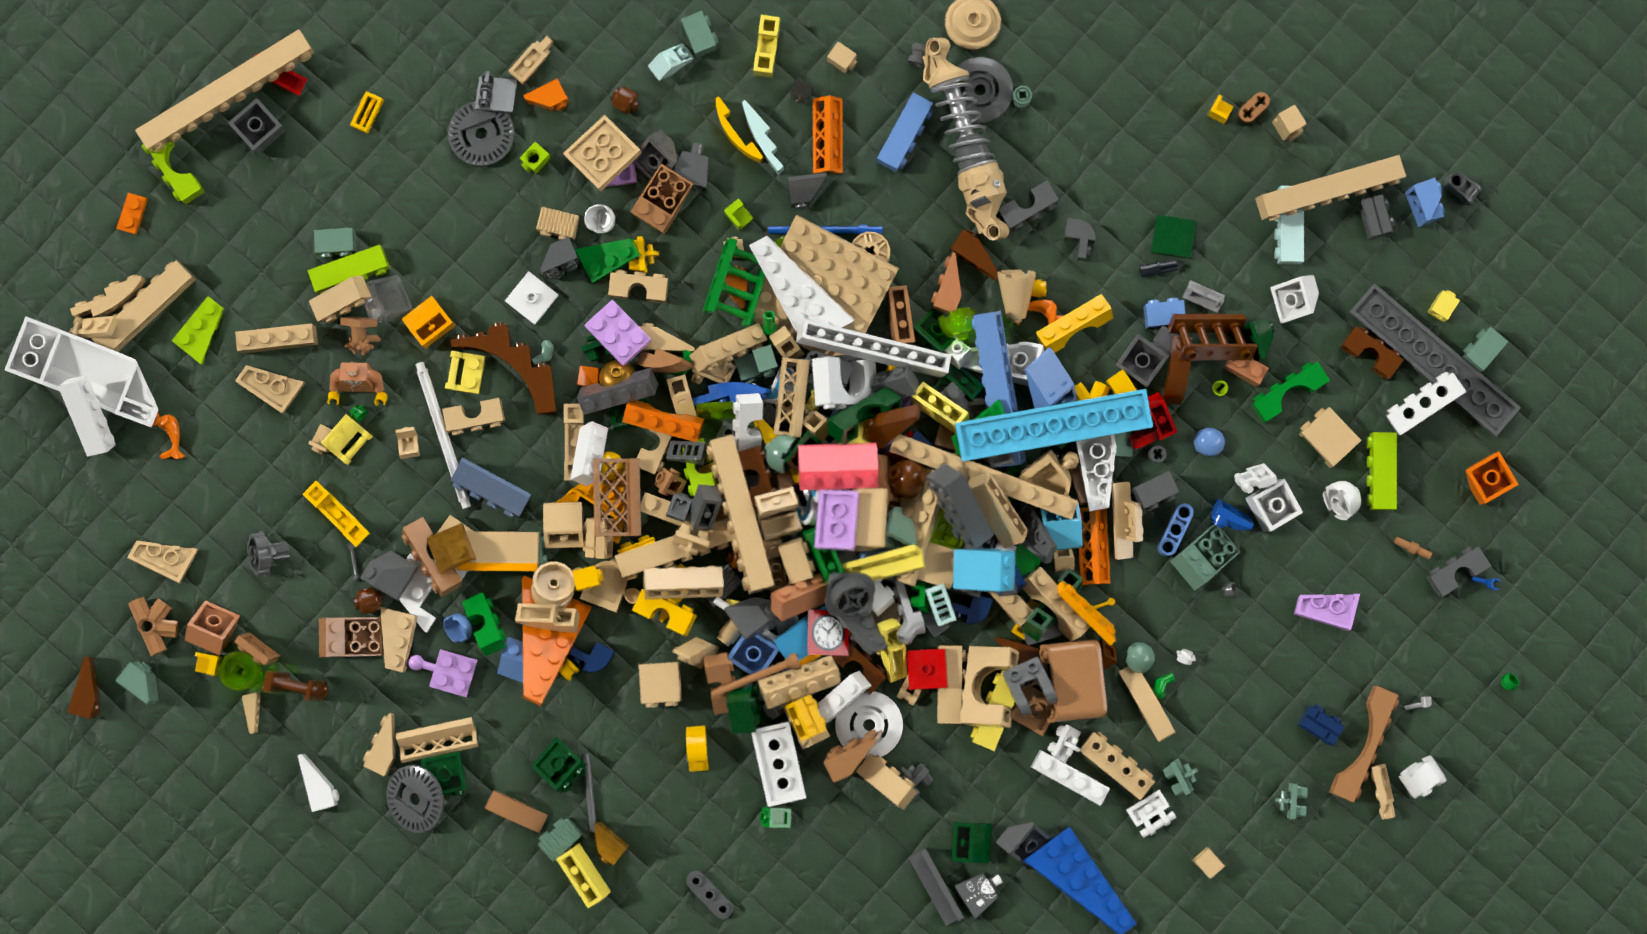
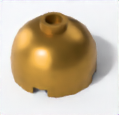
[599,360,636,386]

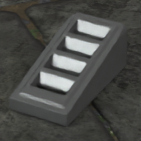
[666,441,707,465]

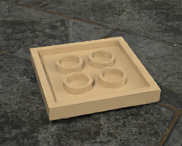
[563,115,642,192]

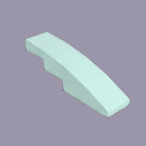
[742,100,784,175]

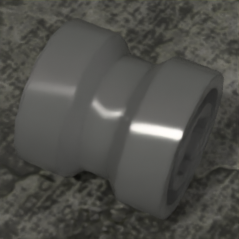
[907,43,926,68]

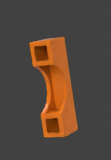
[622,400,704,442]

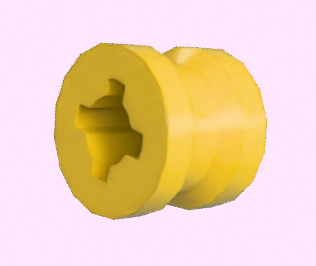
[559,657,580,681]

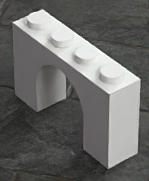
[812,357,876,410]

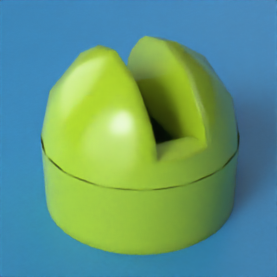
[1212,380,1228,396]

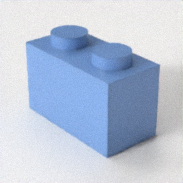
[1144,298,1185,329]

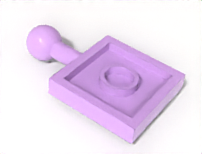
[408,649,478,697]

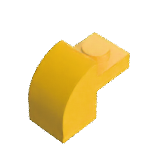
[686,726,709,772]

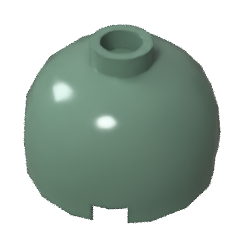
[764,434,799,474]

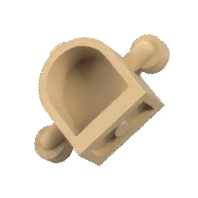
[1019,449,1079,498]
[572,557,640,613]

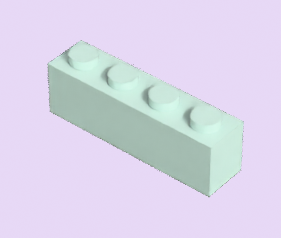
[1274,186,1304,265]

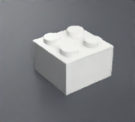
[1245,479,1303,532]

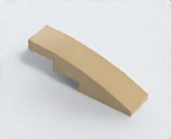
[1119,666,1175,742]

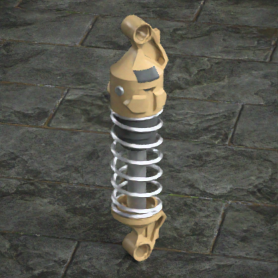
[923,38,1009,240]

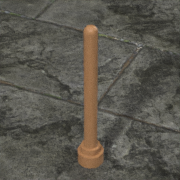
[711,652,801,697]

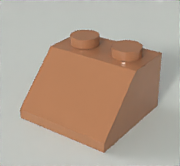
[185,601,240,655]

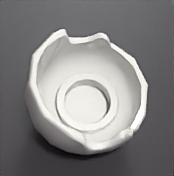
[584,204,615,234]

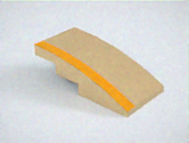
[457,532,539,571]

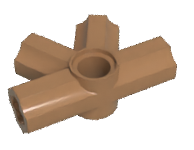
[128,597,178,657]

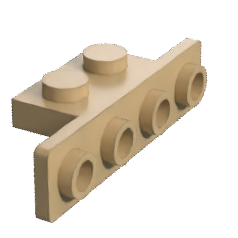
[1112,482,1144,560]

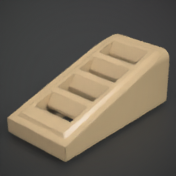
[242,692,261,734]

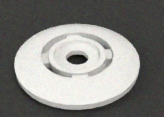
[835,691,903,759]

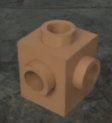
[654,468,687,496]

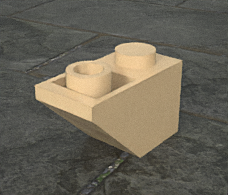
[769,326,805,359]

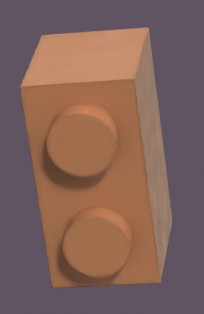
[1223,359,1269,387]

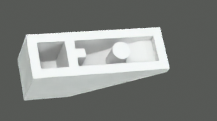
[298,754,339,812]

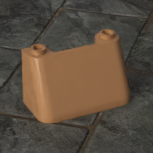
[1039,640,1107,723]

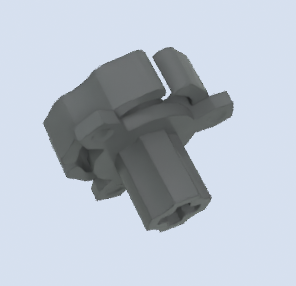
[247,531,290,577]

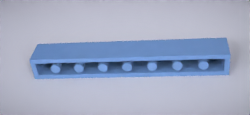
[972,310,1027,467]

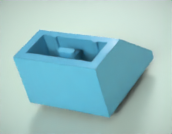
[1038,504,1082,550]

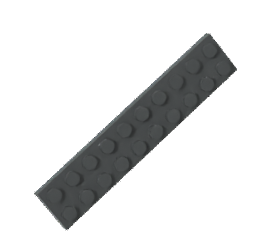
[1349,283,1521,437]

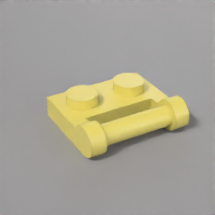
[445,351,486,394]
[321,414,373,465]

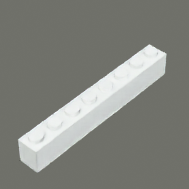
[796,319,951,378]

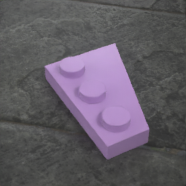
[1294,594,1360,631]

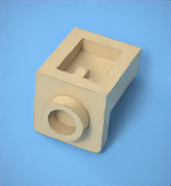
[308,424,332,454]

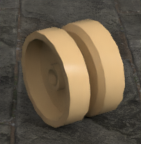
[531,562,575,608]

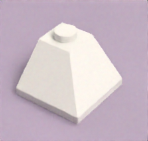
[1270,275,1319,324]

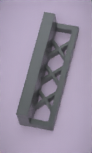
[908,848,964,926]

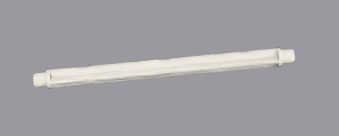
[416,362,471,509]

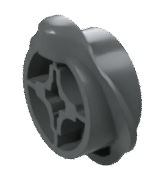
[825,573,875,617]

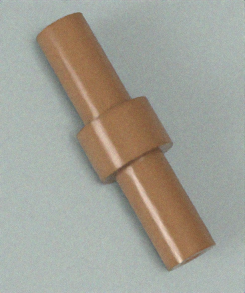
[1394,537,1432,559]

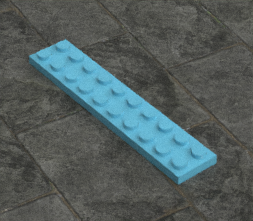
[955,389,1153,462]

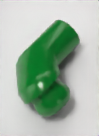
[1153,673,1176,699]

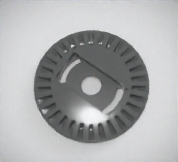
[957,57,1013,123]
[448,101,515,166]
[387,765,444,833]

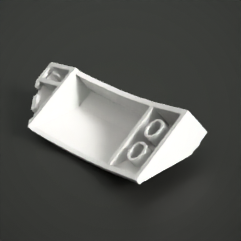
[5,316,159,427]

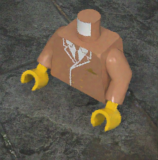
[327,362,388,406]

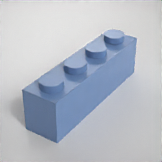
[877,93,934,173]

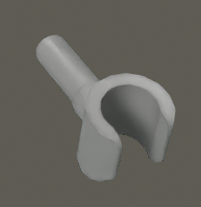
[1405,697,1432,710]

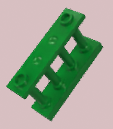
[702,238,765,327]

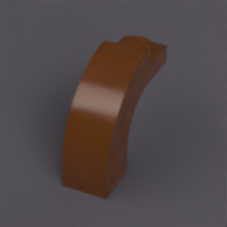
[1162,335,1192,405]

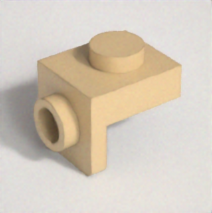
[396,427,420,459]

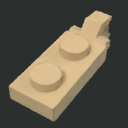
[508,36,553,84]
[1371,763,1396,819]

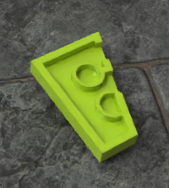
[171,296,224,365]

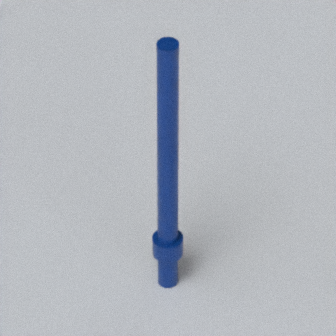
[768,224,882,234]

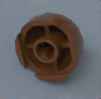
[888,459,926,499]

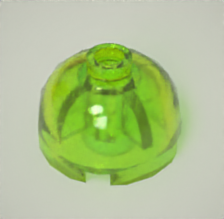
[938,307,976,341]

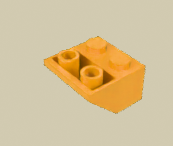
[402,296,456,349]

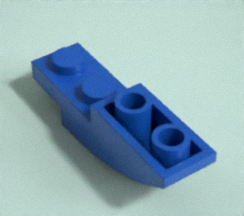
[692,382,772,409]

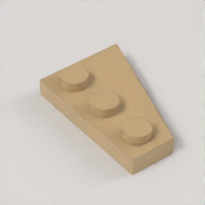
[235,365,305,414]
[127,541,199,584]

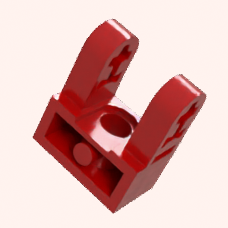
[1128,392,1178,449]

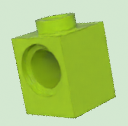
[520,142,551,174]

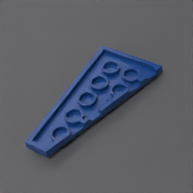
[1023,827,1136,934]

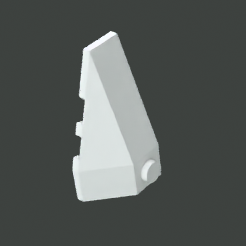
[962,341,1044,386]

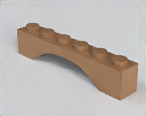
[1329,686,1399,802]

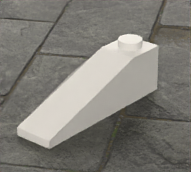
[1074,435,1117,511]

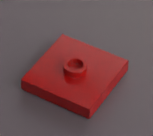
[907,649,948,690]

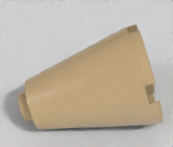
[997,270,1036,322]

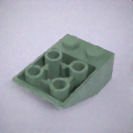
[1170,524,1240,591]

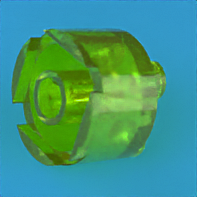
[219,651,262,690]

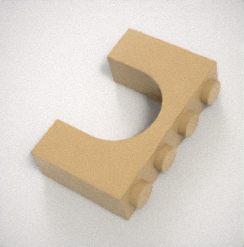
[960,646,1019,728]

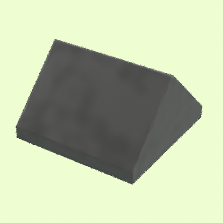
[1116,334,1169,387]

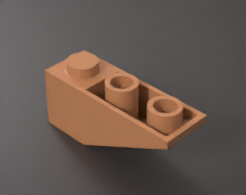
[931,252,961,316]

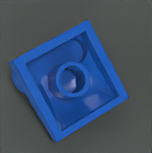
[1211,498,1253,530]

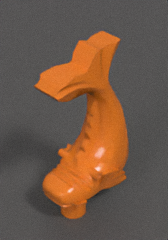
[1015,300,1063,326]
[152,413,186,459]

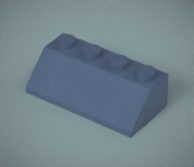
[450,458,531,519]

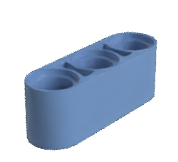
[1157,504,1194,556]

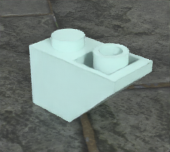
[648,43,694,81]

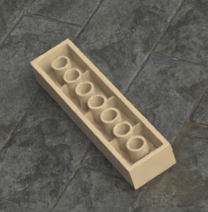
[706,435,774,594]

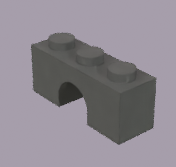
[997,181,1059,232]
[1426,546,1491,597]

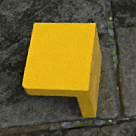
[1207,94,1234,124]
[195,652,222,676]

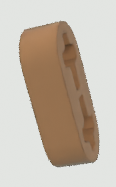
[1238,92,1270,124]

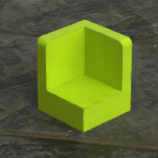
[724,198,753,231]

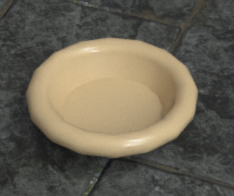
[945,0,1001,50]

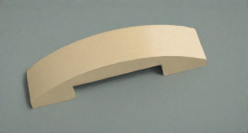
[564,404,584,481]

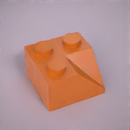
[1465,451,1519,505]

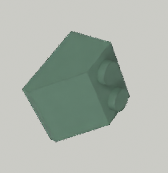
[116,661,159,704]

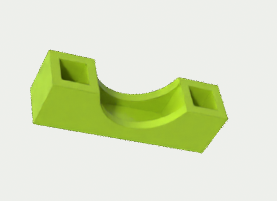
[141,142,205,204]

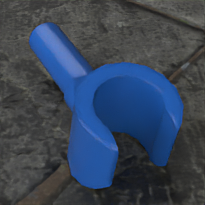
[1472,576,1501,590]

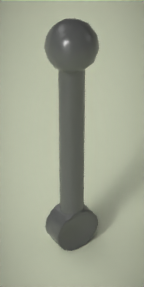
[347,542,361,582]

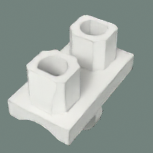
[1047,724,1081,763]

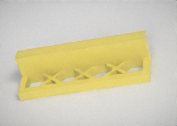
[842,545,926,582]

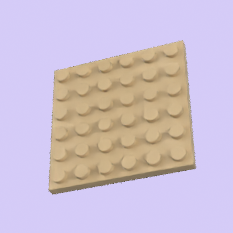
[754,215,899,356]

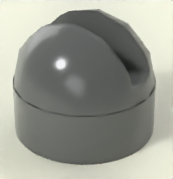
[1221,582,1237,598]

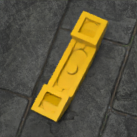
[716,96,764,163]
[303,481,370,547]

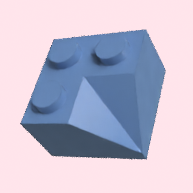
[1405,178,1445,227]
[728,634,779,675]

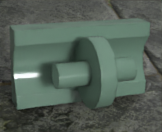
[1163,758,1198,795]
[1275,783,1308,819]

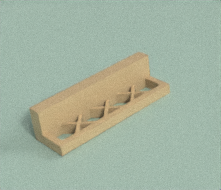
[773,357,810,437]
[396,717,478,763]

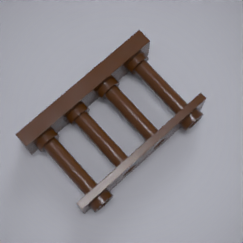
[1168,314,1257,360]
[262,671,329,701]

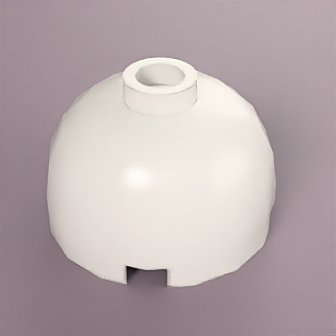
[1323,481,1361,520]

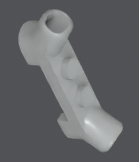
[884,576,925,644]

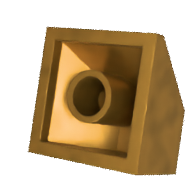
[426,523,476,574]
[594,821,629,865]

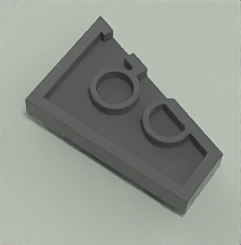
[1017,501,1057,563]
[828,611,888,655]

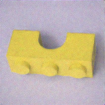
[753,15,780,78]

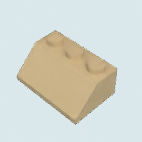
[849,488,888,552]

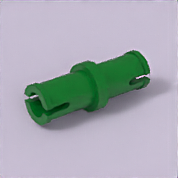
[762,311,778,347]

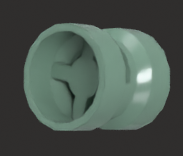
[1012,86,1032,108]

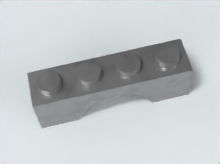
[577,368,658,415]

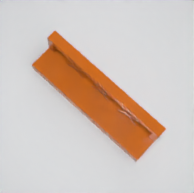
[813,95,843,174]
[1079,507,1111,585]

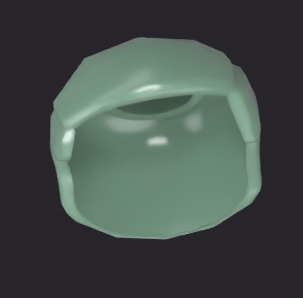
[1125,642,1155,673]

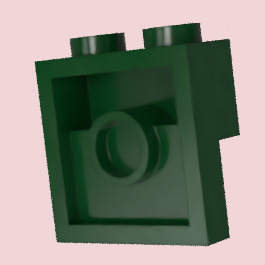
[531,737,587,794]
[421,751,468,798]

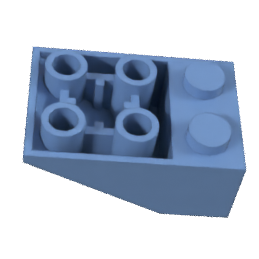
[1025,348,1077,409]

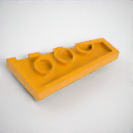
[1057,581,1116,645]

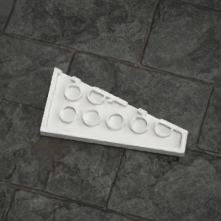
[749,236,855,347]

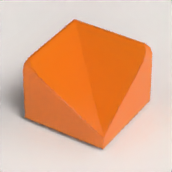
[577,366,600,387]

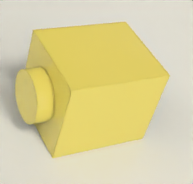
[1428,290,1460,322]

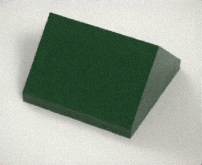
[913,309,960,353]

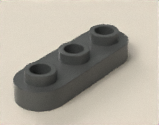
[686,870,733,919]

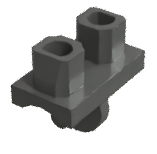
[900,763,933,800]

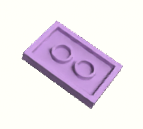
[584,300,652,367]
[815,490,860,551]

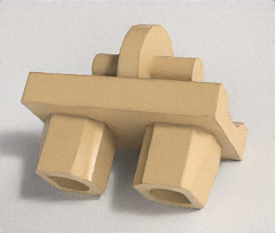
[672,524,710,558]

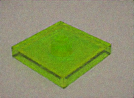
[696,402,736,420]

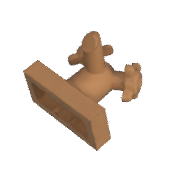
[340,316,381,356]

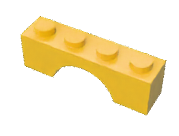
[1036,294,1113,353]

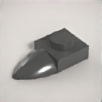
[940,381,972,417]

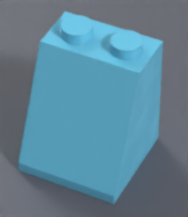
[953,548,1015,591]

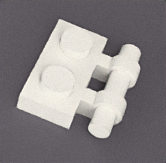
[1234,463,1277,493]
[1126,789,1176,838]

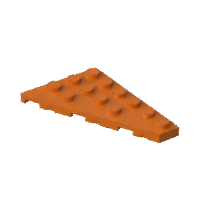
[522,575,592,706]

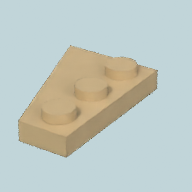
[380,607,418,672]

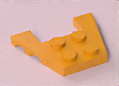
[556,478,624,544]

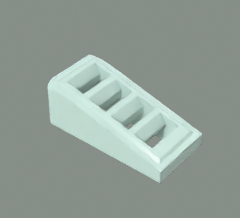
[925,583,957,627]

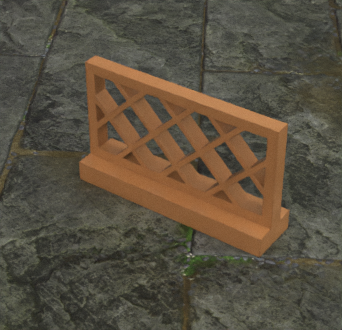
[593,458,641,536]

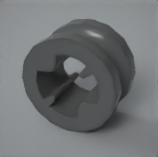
[1148,446,1166,463]

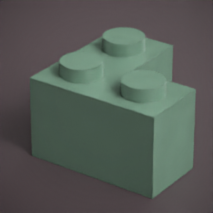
[734,345,778,384]

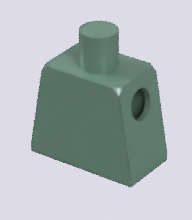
[885,507,917,550]

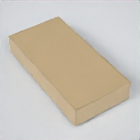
[759,511,802,541]

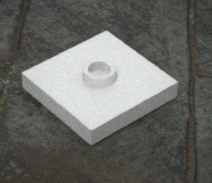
[505,271,559,325]

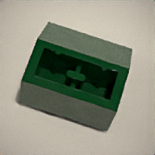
[726,682,763,734]
[951,821,992,863]

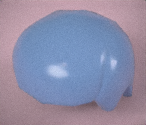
[1193,428,1225,457]
[443,613,472,643]

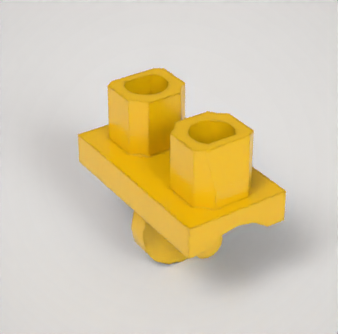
[629,236,659,273]

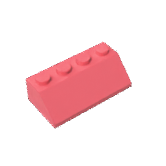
[798,443,878,490]

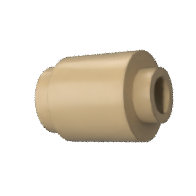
[717,618,741,647]

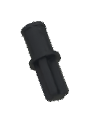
[1139,259,1178,277]

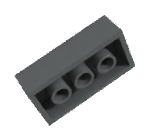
[926,463,994,548]

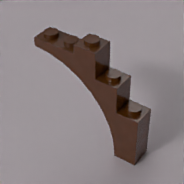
[451,322,557,415]

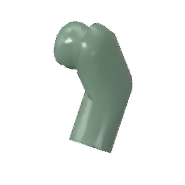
[532,340,554,366]

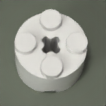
[1399,755,1447,799]

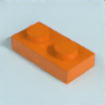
[116,193,148,235]

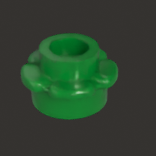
[350,405,367,422]
[1501,673,1519,691]

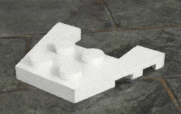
[399,554,468,633]

